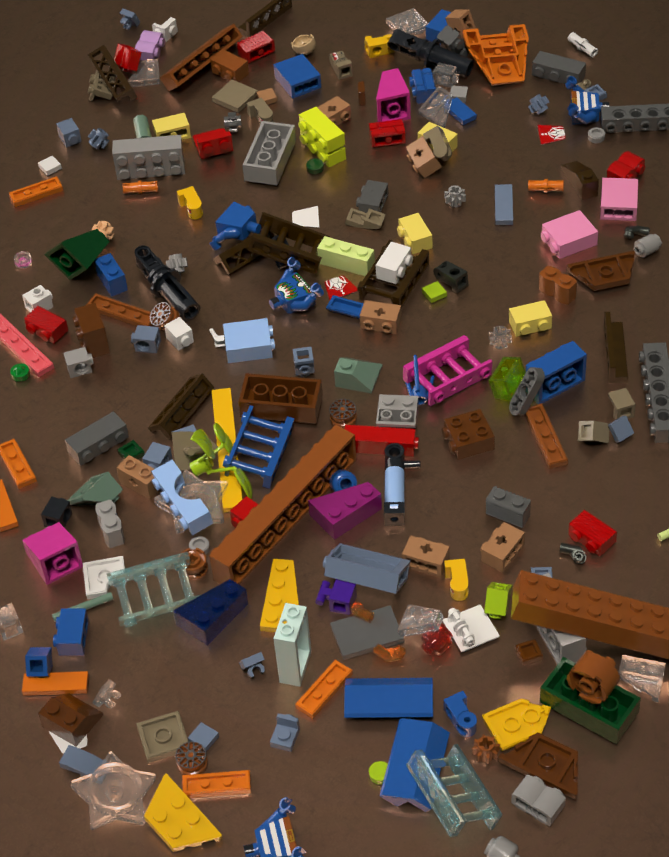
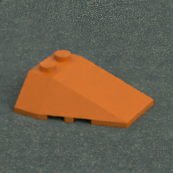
[462,24,529,86]

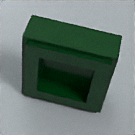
[117,440,145,460]

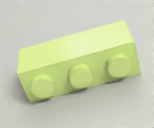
[317,236,375,276]

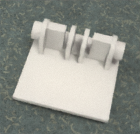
[442,604,500,653]

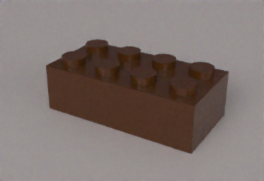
[238,373,323,424]

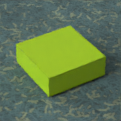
[422,281,447,303]

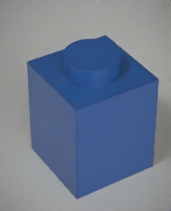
[25,647,53,677]

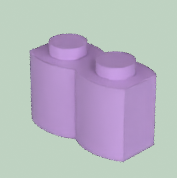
[135,30,165,62]

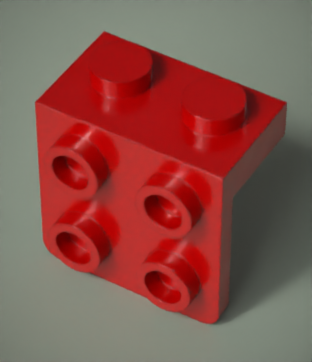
[193,128,233,159]

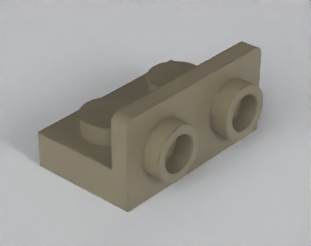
[88,70,115,101]

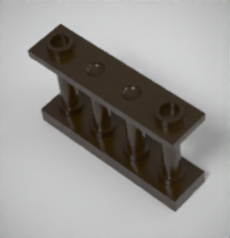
[248,212,330,275]
[357,239,429,309]

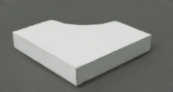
[82,556,126,600]

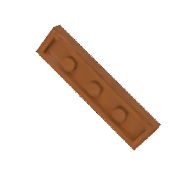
[86,293,153,327]
[525,403,568,469]

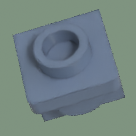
[270,713,300,752]

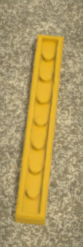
[212,388,242,513]

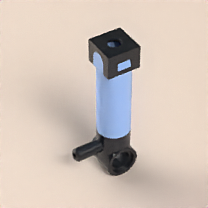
[384,443,421,526]

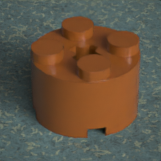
[567,650,620,704]

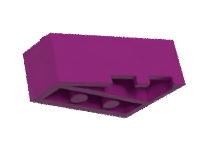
[308,482,382,540]

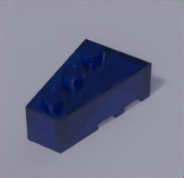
[173,579,248,646]

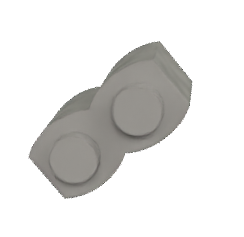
[96,500,125,548]
[511,775,566,826]

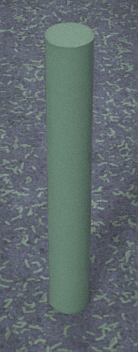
[52,592,114,622]

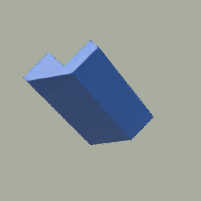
[344,678,433,718]
[379,718,450,812]

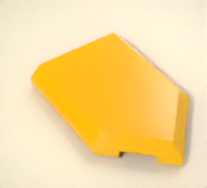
[482,699,551,751]

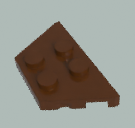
[567,251,635,291]
[498,732,578,800]

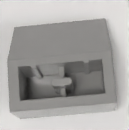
[376,394,419,428]

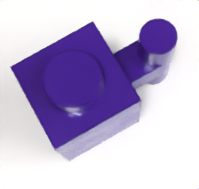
[315,579,357,615]

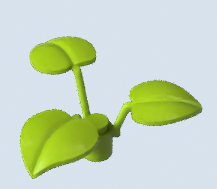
[190,423,253,499]

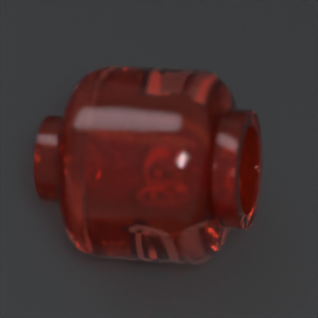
[421,624,453,656]

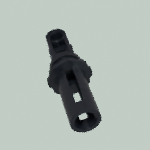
[387,29,474,78]
[134,245,201,321]

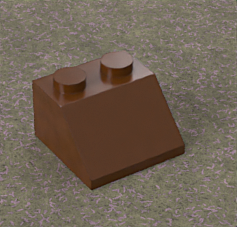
[38,693,103,747]

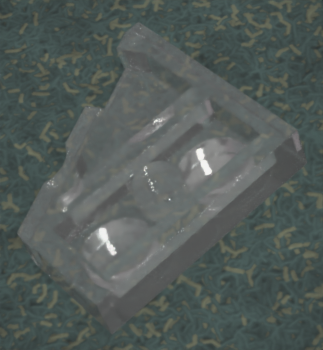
[128,59,160,87]
[418,86,453,128]
[397,604,444,637]
[619,655,666,703]

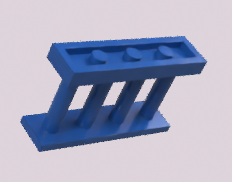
[223,405,295,489]

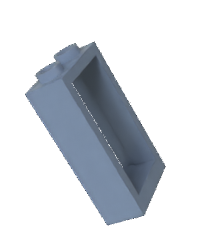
[323,543,410,594]

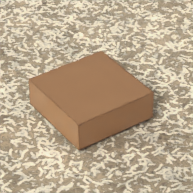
[256,88,278,105]

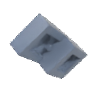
[59,745,111,785]

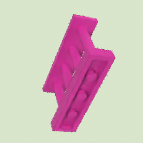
[403,335,493,406]

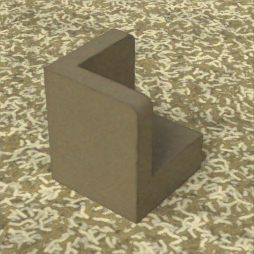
[608,388,635,420]
[578,421,609,443]

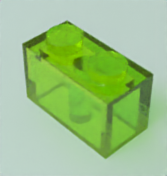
[489,357,526,400]

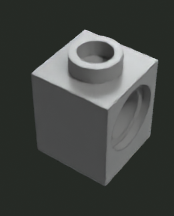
[64,347,94,378]

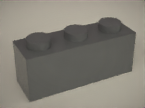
[532,51,586,84]
[65,411,129,466]

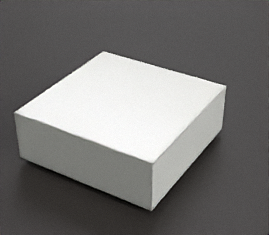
[38,156,62,176]

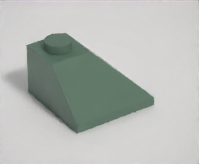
[334,357,383,394]
[67,472,123,505]

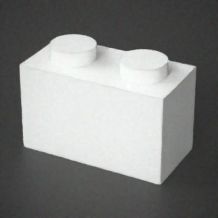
[376,242,413,284]

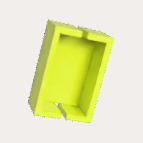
[298,107,346,167]

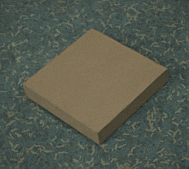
[212,80,258,113]
[136,711,188,763]

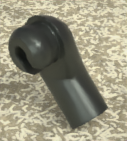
[624,225,650,239]
[559,543,586,564]

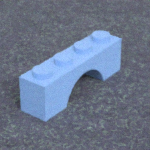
[151,460,213,535]

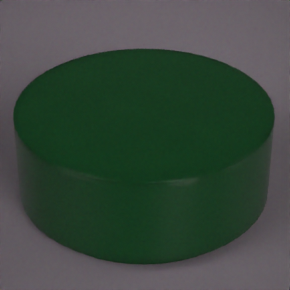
[306,158,324,175]

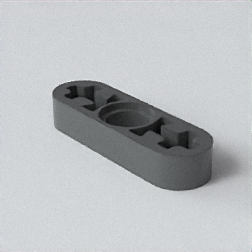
[509,367,545,416]

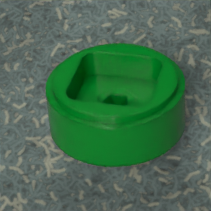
[10,363,30,382]

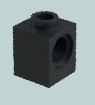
[41,496,73,528]

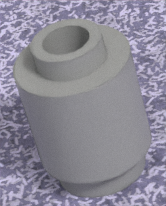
[634,234,662,258]

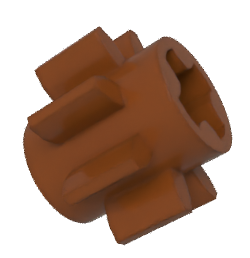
[472,734,500,764]

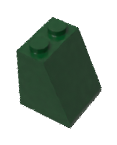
[44,229,110,280]

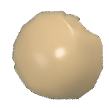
[291,34,316,56]

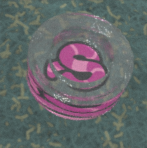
[13,252,32,268]

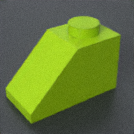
[484,582,513,618]

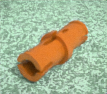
[528,179,564,193]
[123,180,158,194]

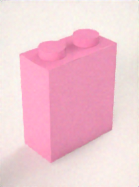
[600,178,638,221]
[541,210,598,259]

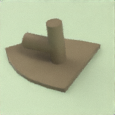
[172,431,218,471]

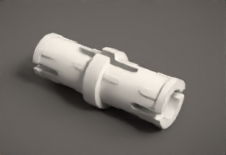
[568,32,598,58]

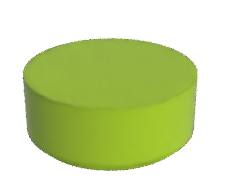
[369,761,388,785]

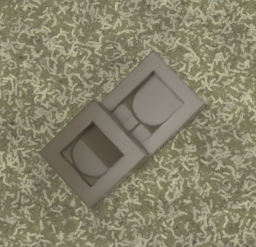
[345,208,386,229]

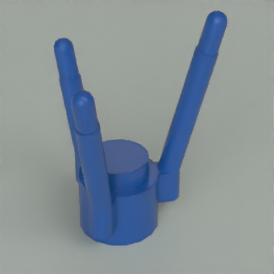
[405,355,435,405]

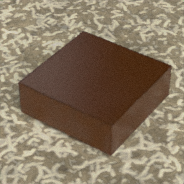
[358,81,366,105]
[515,639,543,666]

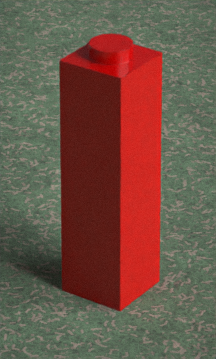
[344,425,419,457]

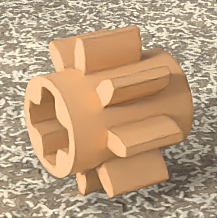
[92,221,114,240]

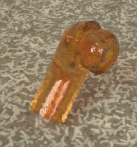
[350,602,374,622]
[372,643,406,663]

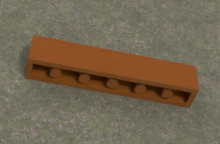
[159,23,243,91]

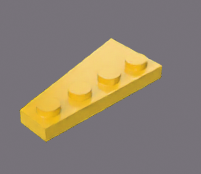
[260,559,299,632]

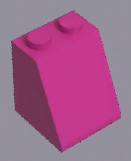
[376,68,411,122]
[22,522,83,585]

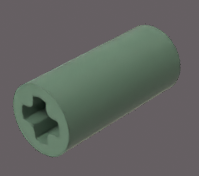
[133,115,152,138]

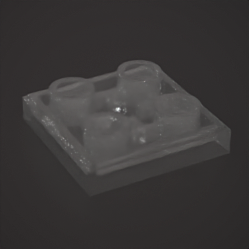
[386,8,428,35]

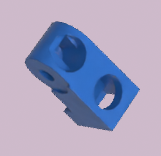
[443,691,477,737]

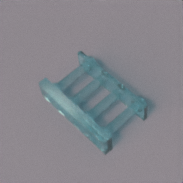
[107,552,201,627]
[406,744,503,837]

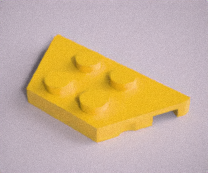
[144,773,222,852]

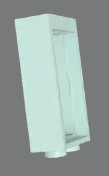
[273,603,312,687]

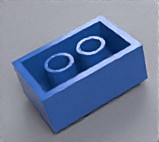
[526,341,587,404]

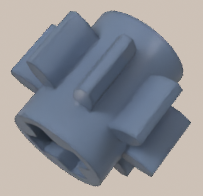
[528,94,549,115]
[88,128,109,149]

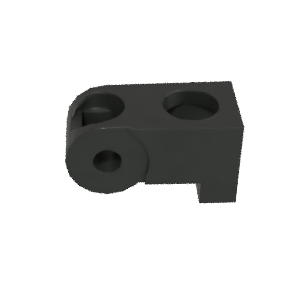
[433,261,469,293]

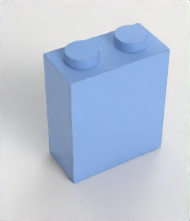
[223,318,275,363]

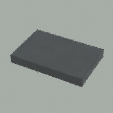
[330,605,404,660]

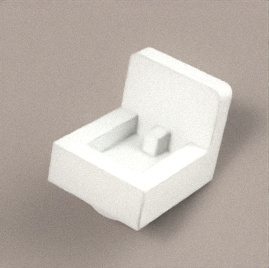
[152,17,178,42]

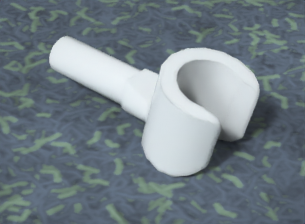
[209,328,225,347]

